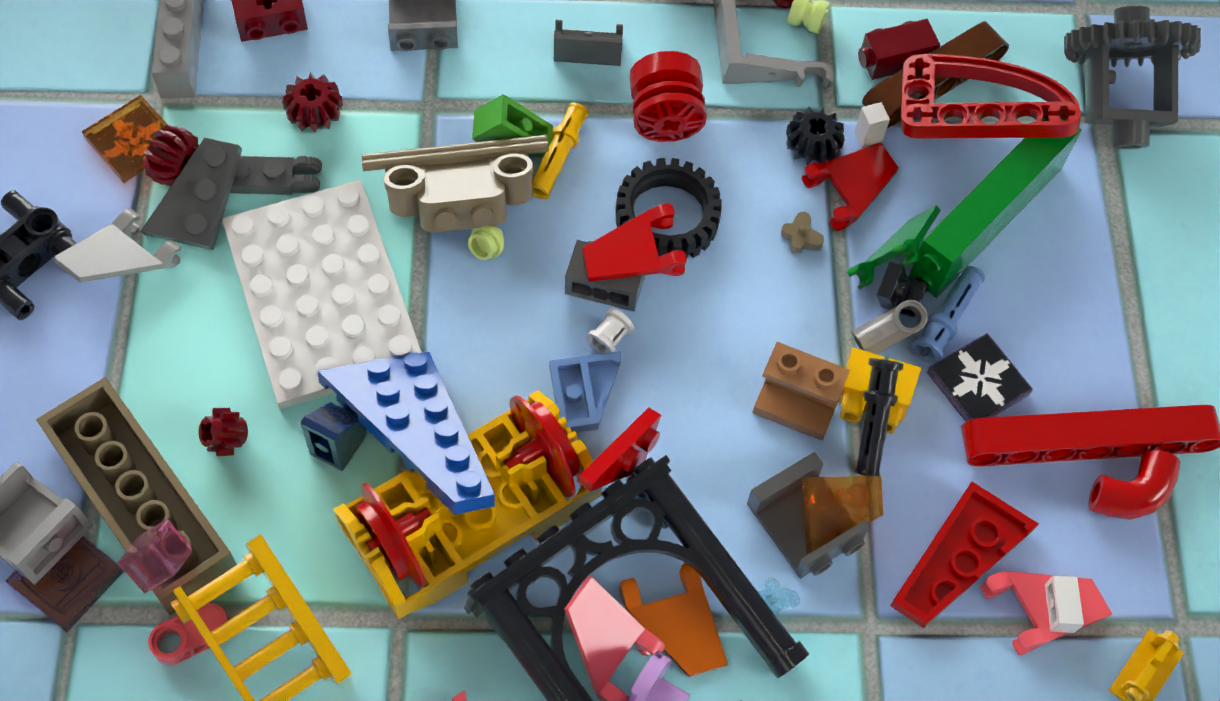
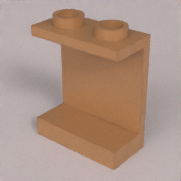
[752,342,850,441]

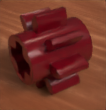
[198,408,248,456]

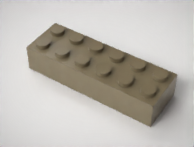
[36,377,237,616]

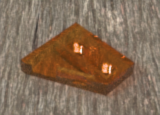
[803,476,883,554]

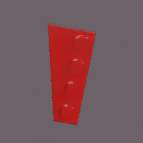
[890,481,1039,628]

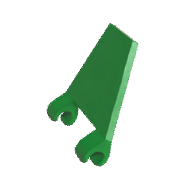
[847,205,941,289]

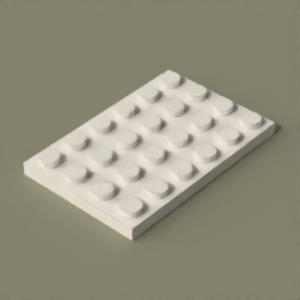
[221,179,422,410]

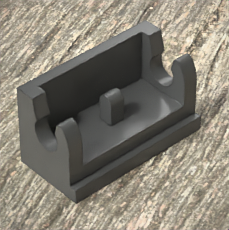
[553,19,623,66]

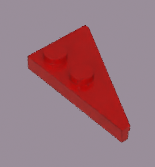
[577,407,662,491]

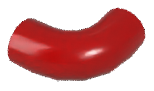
[1088,450,1181,520]

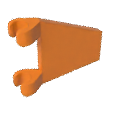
[619,563,728,677]

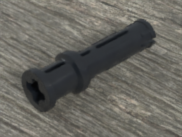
[855,358,904,477]

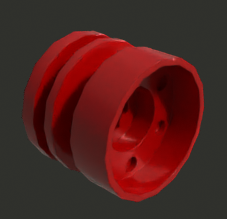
[629,51,707,142]

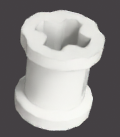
[586,308,634,354]

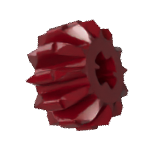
[282,72,343,133]
[142,124,199,187]

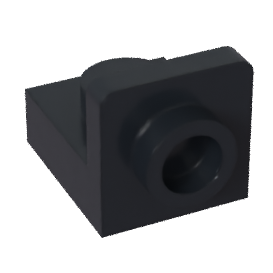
[876,261,927,317]

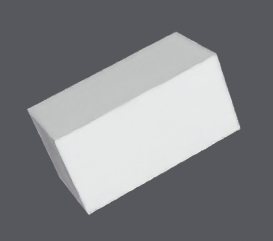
[854,102,890,149]
[1045,576,1084,633]

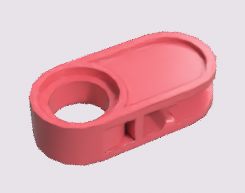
[148,603,229,665]

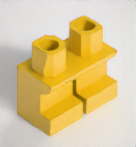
[838,347,921,434]

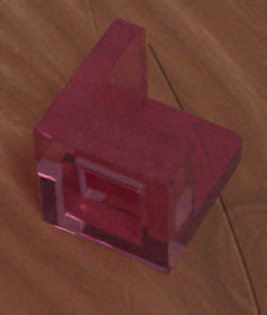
[117,519,192,594]

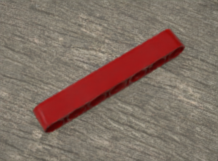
[961,405,1220,467]

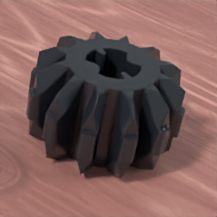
[786,106,845,165]

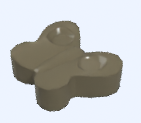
[781,212,824,254]

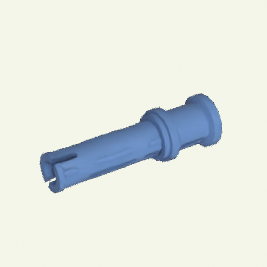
[911,266,985,363]

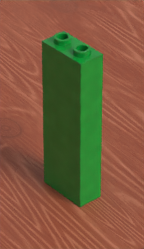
[908,118,1082,298]

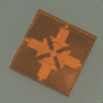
[81,95,167,183]

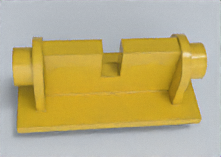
[1108,629,1184,701]

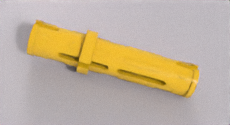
[532,103,589,199]

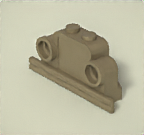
[361,135,549,232]

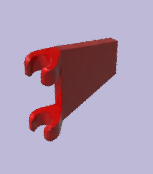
[801,142,899,232]
[582,203,687,282]

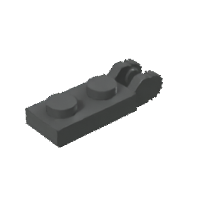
[230,156,322,195]

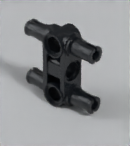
[0,190,77,320]

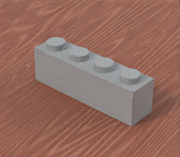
[152,0,204,98]

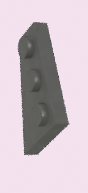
[140,137,242,250]

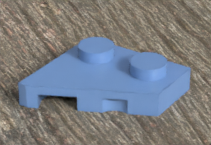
[549,351,621,433]

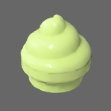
[468,226,504,260]

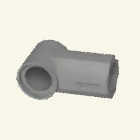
[851,300,928,354]

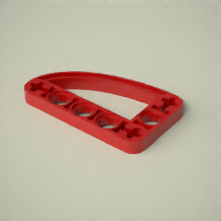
[901,54,1081,139]

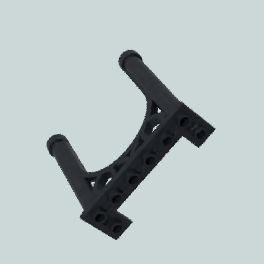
[464,455,809,701]

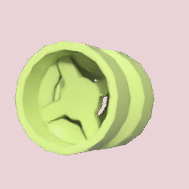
[787,0,830,34]

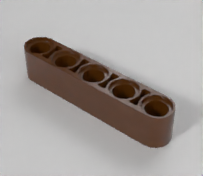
[862,21,1009,128]

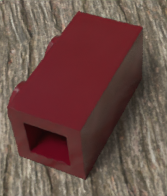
[858,18,940,80]

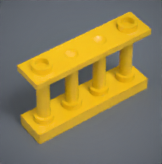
[170,534,352,701]

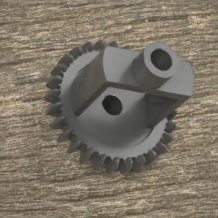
[1064,6,1201,149]

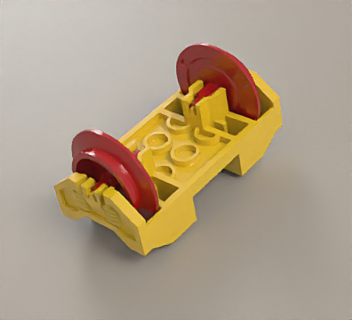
[333,390,602,620]

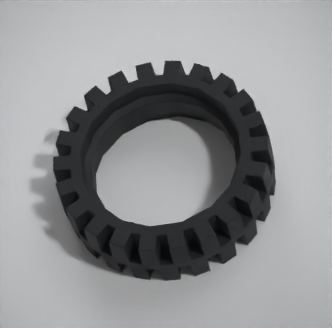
[615,158,722,259]

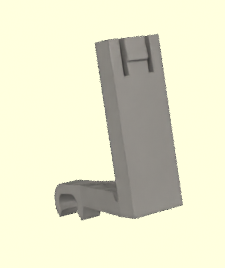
[713,0,833,88]

